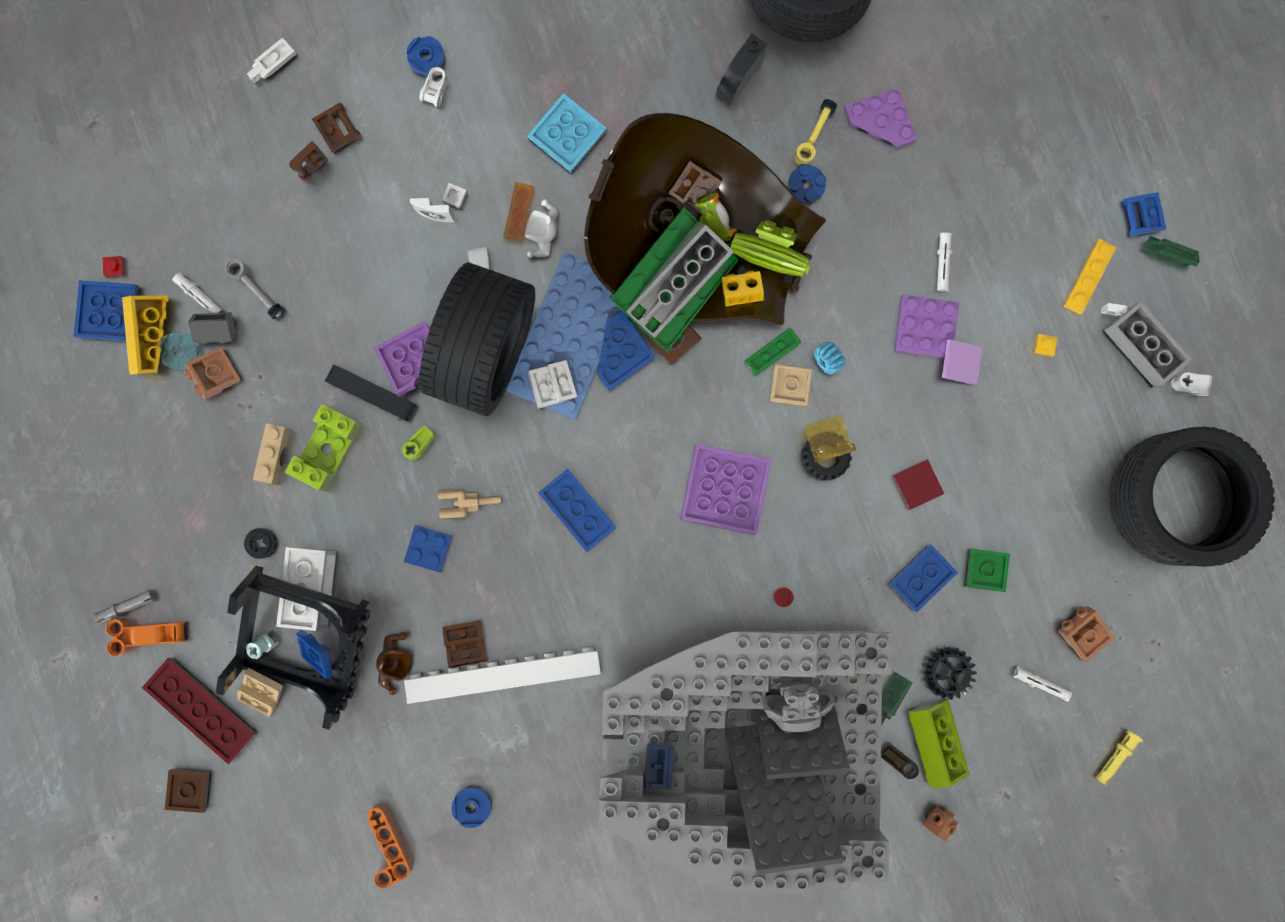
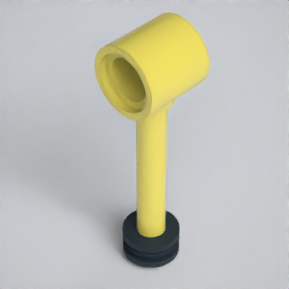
[794,99,837,167]

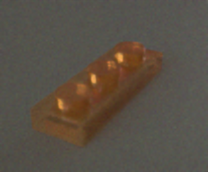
[503,182,534,242]

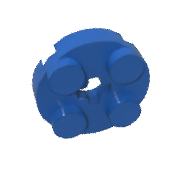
[407,36,445,76]
[788,164,826,204]
[451,787,491,828]

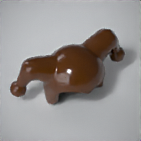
[376,632,412,695]

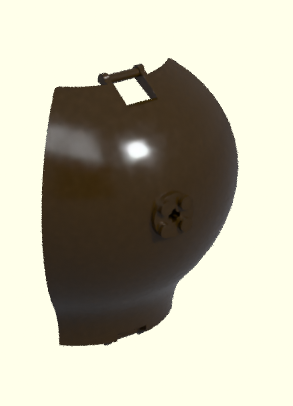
[584,113,826,325]

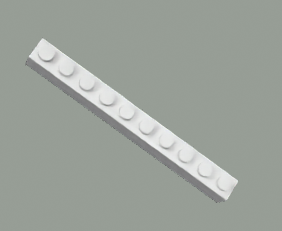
[404,647,601,704]

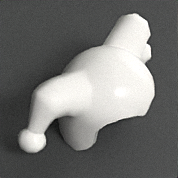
[525,199,559,259]

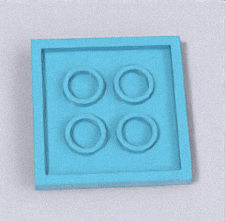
[527,93,607,173]

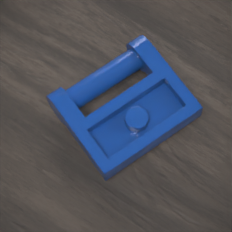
[1123,192,1166,237]

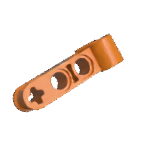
[106,618,187,657]

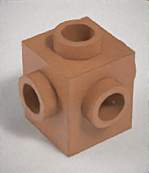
[923,806,959,842]

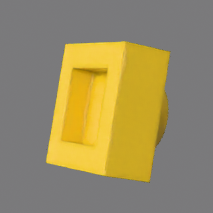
[1033,334,1058,357]

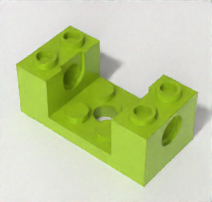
[284,404,363,492]

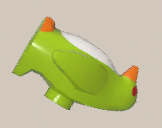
[694,192,737,241]

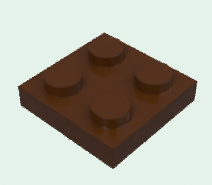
[164,769,210,813]

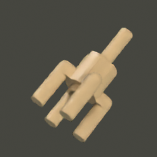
[438,488,501,519]

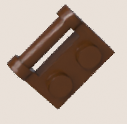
[312,103,361,153]
[289,141,327,181]

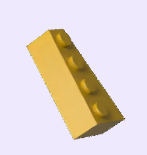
[122,295,169,374]

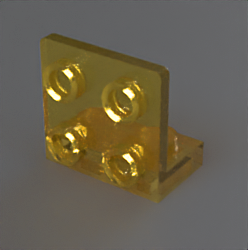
[804,415,856,463]

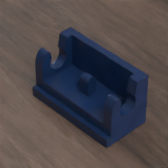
[644,744,674,789]

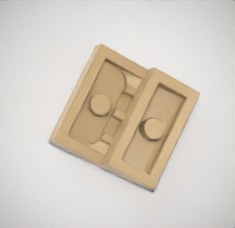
[236,668,283,717]

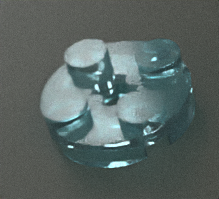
[160,331,199,370]

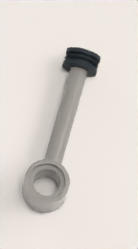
[225,259,284,319]

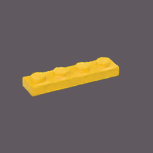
[1063,239,1117,315]

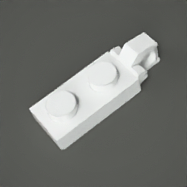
[247,38,297,84]

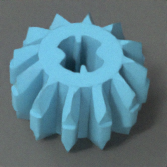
[814,341,845,375]

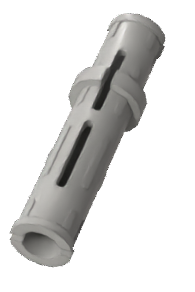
[94,590,155,624]

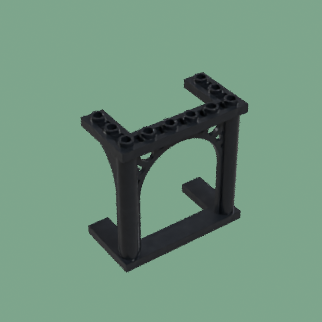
[216,565,371,730]

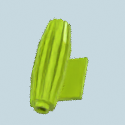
[730,220,811,277]

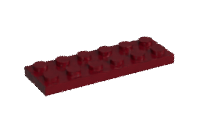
[142,658,256,765]

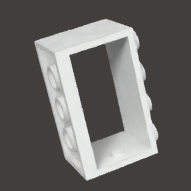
[276,547,337,631]

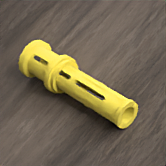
[1096,730,1143,786]

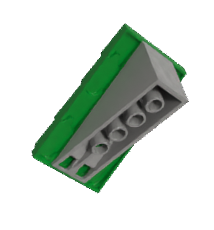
[610,207,738,352]

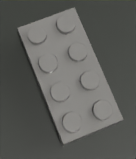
[1104,302,1192,388]

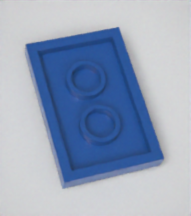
[889,545,958,613]

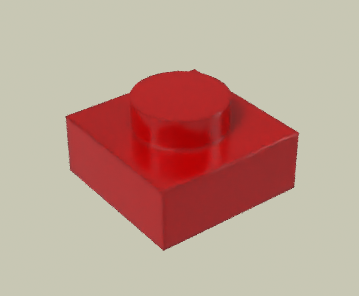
[102,256,125,277]

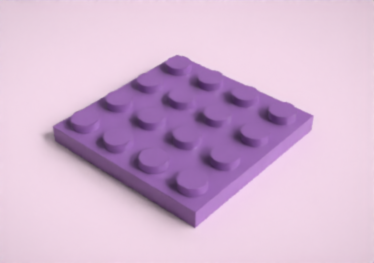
[681,444,771,535]

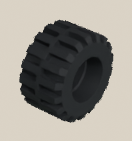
[801,431,852,481]

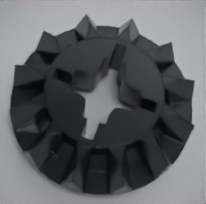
[244,528,276,559]

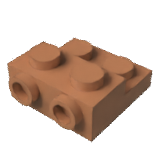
[184,347,240,400]
[1059,606,1115,663]

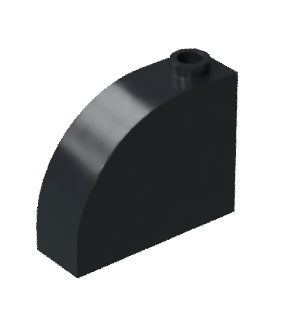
[716,33,767,106]

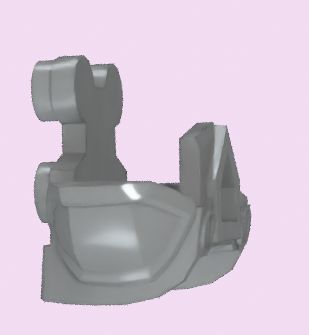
[763,681,835,732]

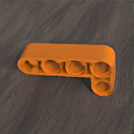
[367,804,413,889]

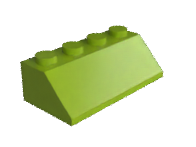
[909,699,970,788]

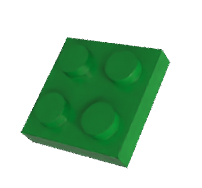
[965,549,1010,592]

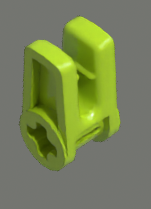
[402,426,435,460]

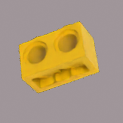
[722,271,764,306]

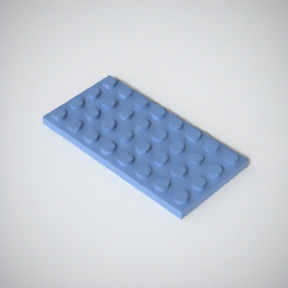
[506,251,621,420]

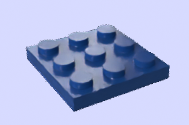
[73,280,139,341]

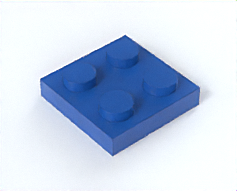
[404,525,452,573]
[296,629,333,679]

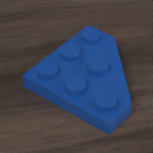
[597,310,655,390]

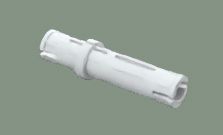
[937,233,953,291]
[172,272,224,313]
[1013,666,1072,701]

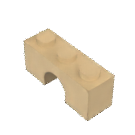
[253,423,291,485]

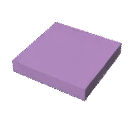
[942,340,983,385]

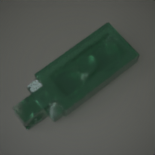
[1145,236,1200,267]
[881,672,913,726]

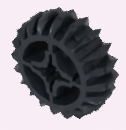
[923,646,977,700]

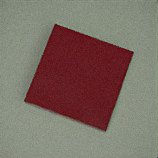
[892,459,944,510]

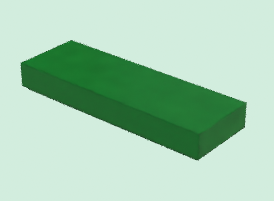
[744,327,802,377]

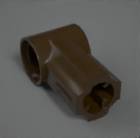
[881,743,919,779]

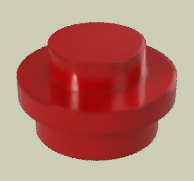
[774,587,794,607]

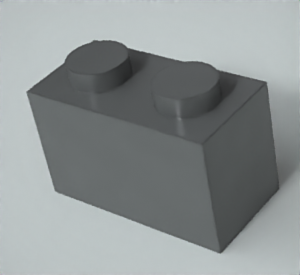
[188,312,236,344]

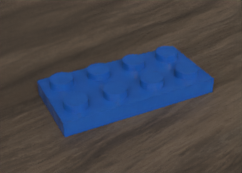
[538,469,616,552]

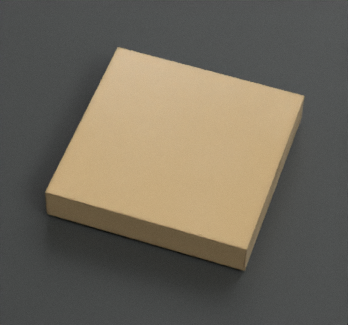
[769,363,813,407]

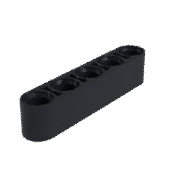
[325,364,417,422]

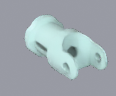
[246,631,280,659]

